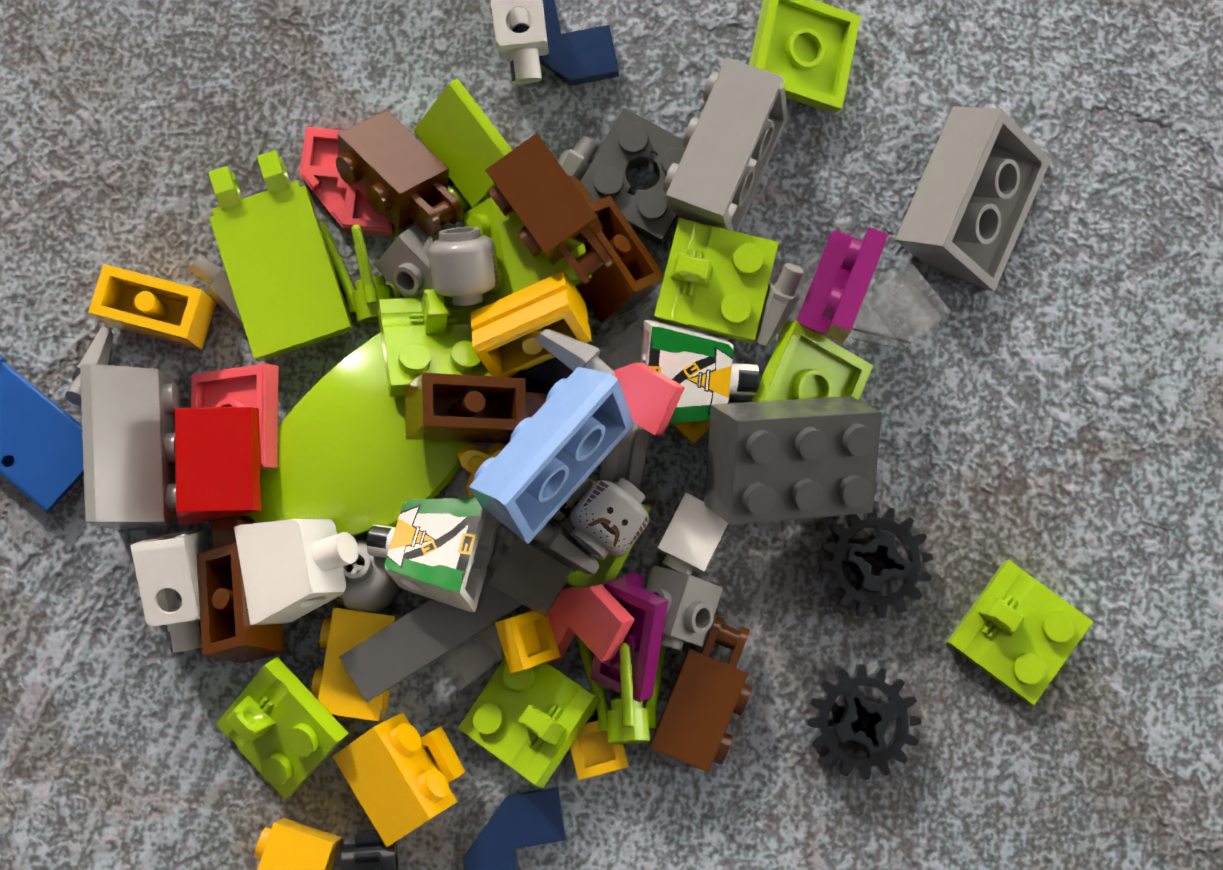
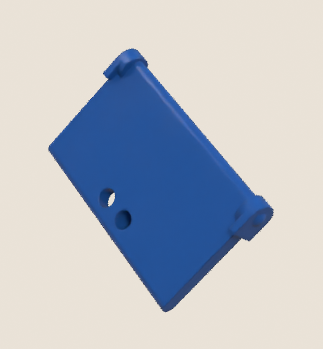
[0,355,84,513]

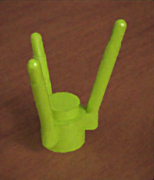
[319,221,404,323]
[576,635,666,744]

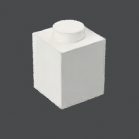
[657,492,728,575]

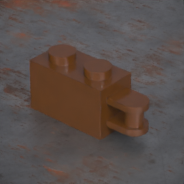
[336,110,464,236]
[485,133,614,285]
[568,175,664,323]
[405,372,548,444]
[197,515,285,663]
[649,616,752,772]

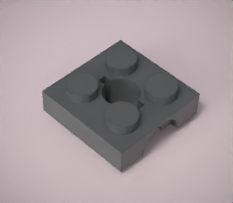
[581,108,687,246]

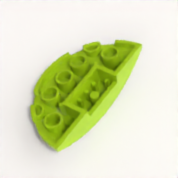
[240,332,472,536]

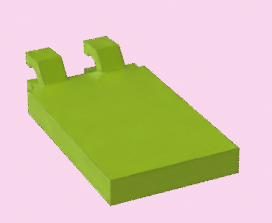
[208,150,354,362]

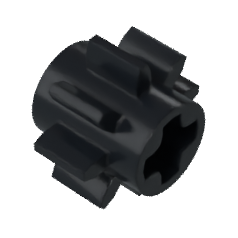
[341,830,399,870]

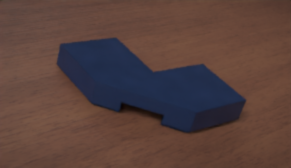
[512,0,619,86]
[463,786,567,870]

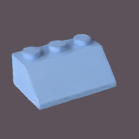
[469,367,634,544]

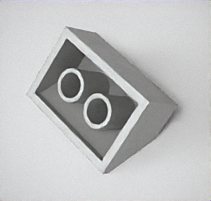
[663,57,788,232]
[895,106,1051,291]
[80,364,180,531]

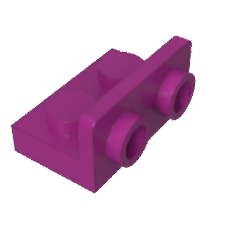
[796,227,889,344]
[590,572,668,703]

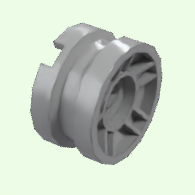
[600,423,650,490]

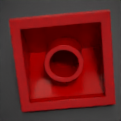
[175,407,261,526]

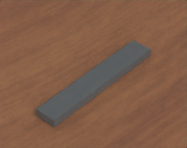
[339,516,598,703]

